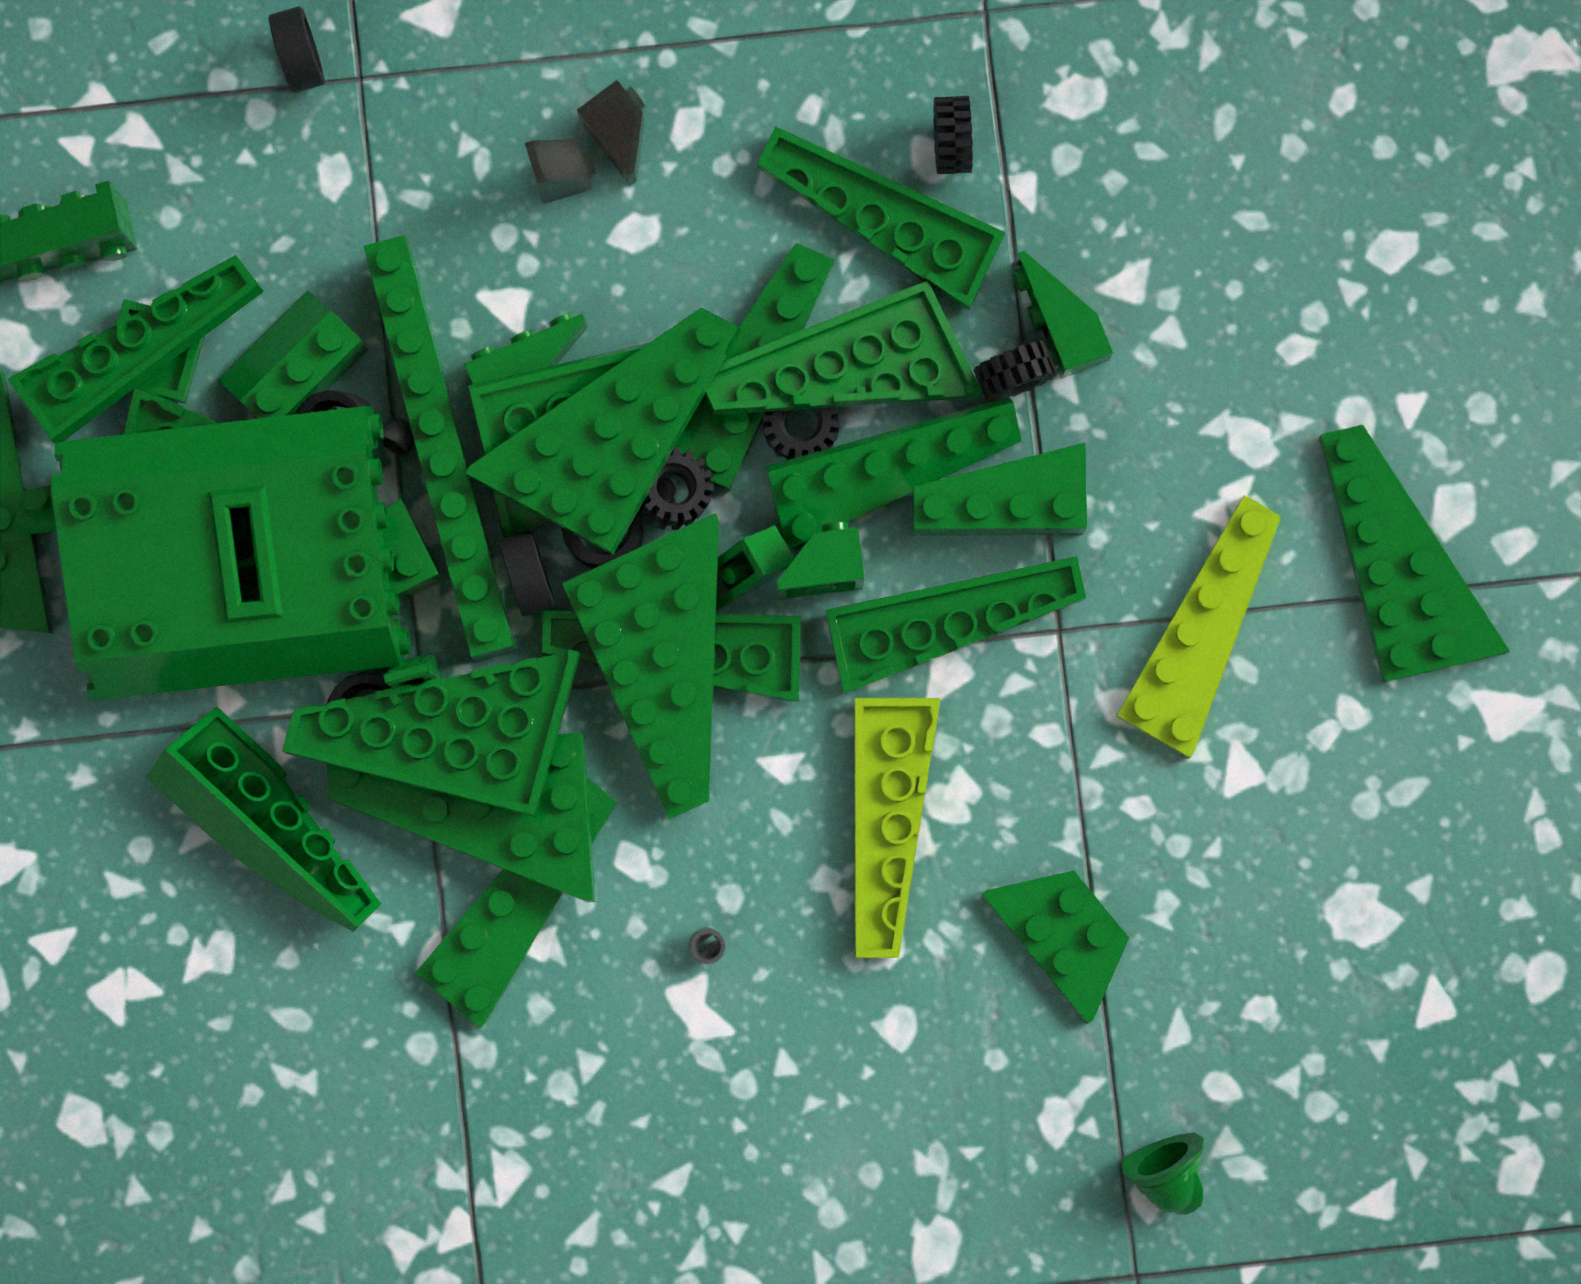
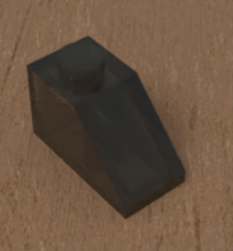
[577,80,645,186]
[525,139,596,204]

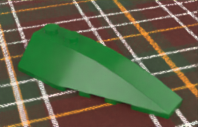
[146,706,381,932]

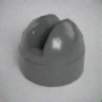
[379,419,414,456]
[689,927,725,964]

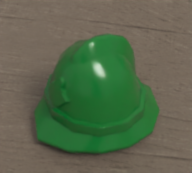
[1122,1132,1204,1215]

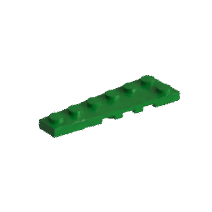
[675,243,835,491]
[825,556,1086,694]

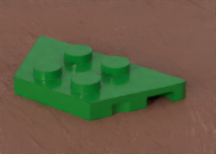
[981,871,1129,1024]

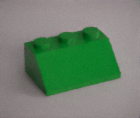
[217,290,368,419]

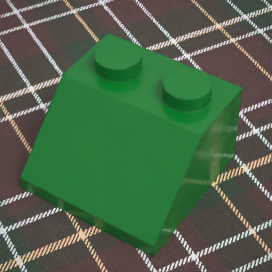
[777,522,865,600]

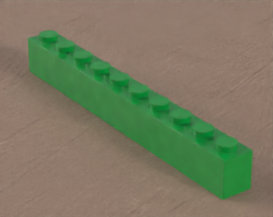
[364,235,517,662]

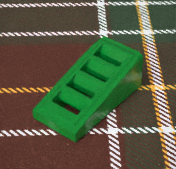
[383,653,444,688]

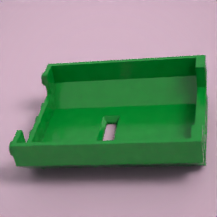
[51,405,411,701]

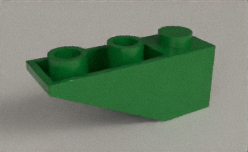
[1012,251,1113,378]
[464,313,588,385]

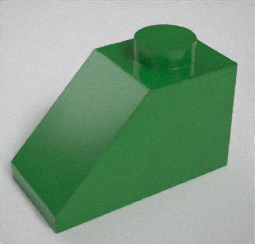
[716,525,794,612]

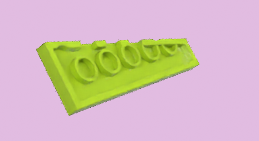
[1115,495,1281,759]
[854,698,940,958]

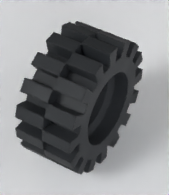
[933,96,973,174]
[973,341,1057,403]
[763,407,840,460]
[638,447,714,530]

